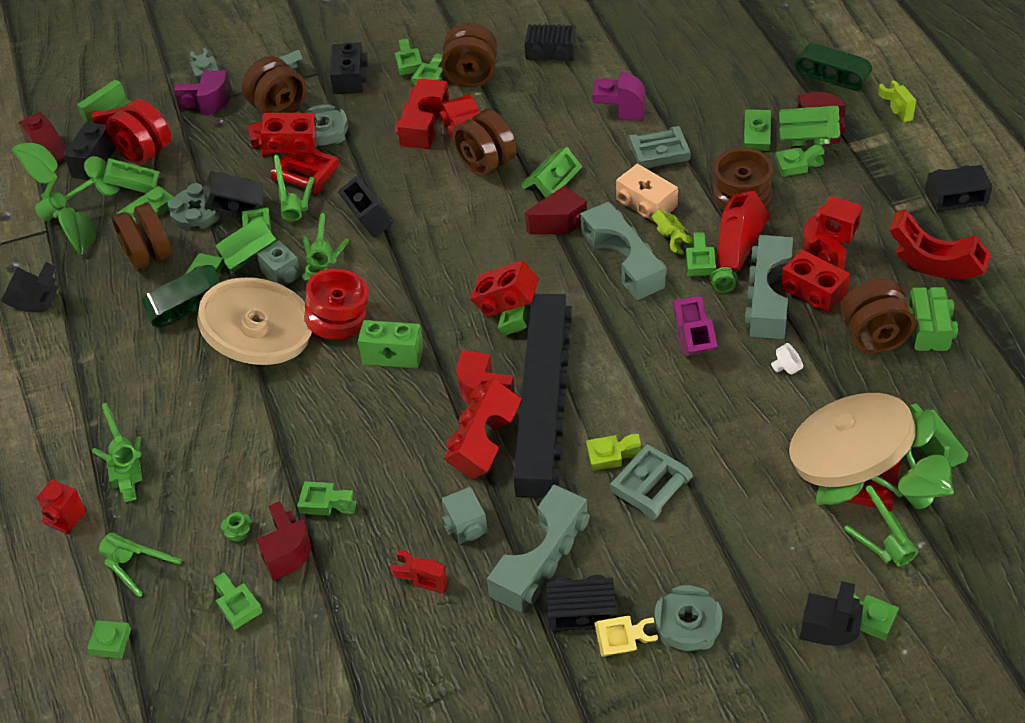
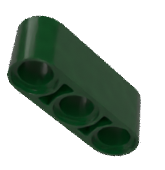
[795,43,872,90]
[141,265,222,328]

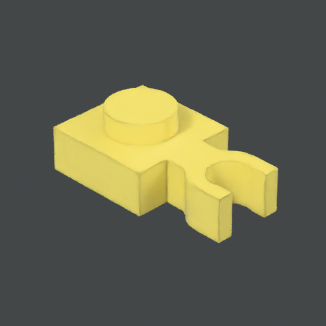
[594,616,658,657]

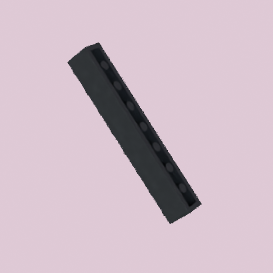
[513,294,572,498]

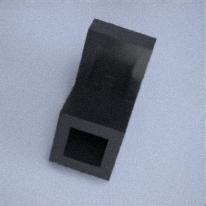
[0,262,59,313]
[799,581,864,645]

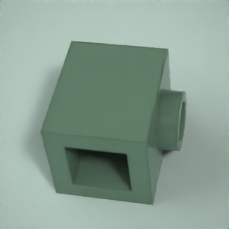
[256,240,302,286]
[441,487,488,544]

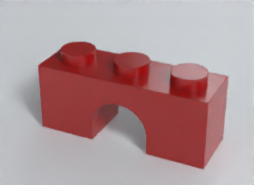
[395,78,450,149]
[443,378,522,480]

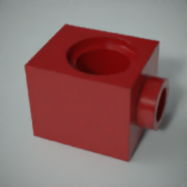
[815,196,863,244]

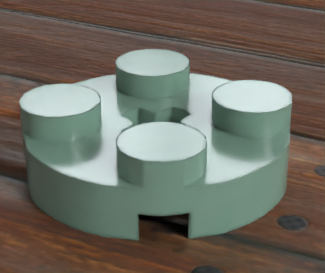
[306,105,348,147]
[168,183,222,230]
[654,585,723,651]

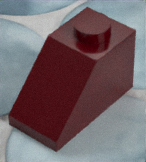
[18,111,66,165]
[525,186,587,234]

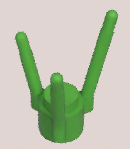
[274,155,314,221]
[303,213,349,268]
[92,403,141,467]
[844,485,918,567]
[99,533,182,597]

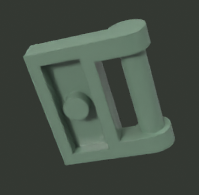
[628,126,691,169]
[610,444,693,520]

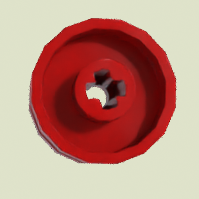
[106,99,172,165]
[304,268,369,340]

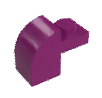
[174,70,232,115]
[592,72,646,121]
[672,296,718,356]

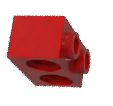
[261,113,317,153]
[781,249,850,313]
[470,260,539,317]

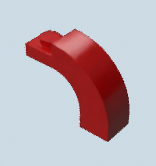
[889,208,991,280]

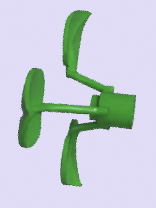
[11,143,120,255]
[816,409,954,509]

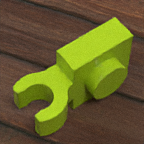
[878,80,916,123]
[652,209,693,255]
[586,434,641,472]

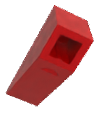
[716,190,771,272]

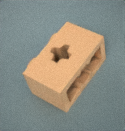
[616,164,678,224]

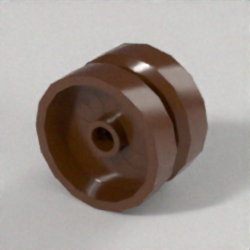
[441,23,497,87]
[241,56,307,114]
[452,109,517,177]
[712,148,773,211]
[111,202,173,271]
[840,279,917,354]

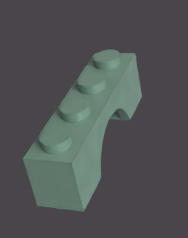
[580,202,667,300]
[745,235,793,339]
[487,485,590,613]

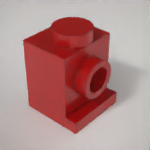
[36,479,86,534]

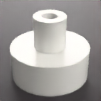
[771,343,803,375]

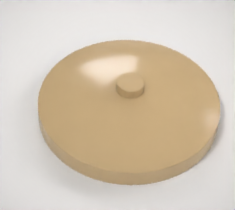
[197,278,312,365]
[789,393,916,487]

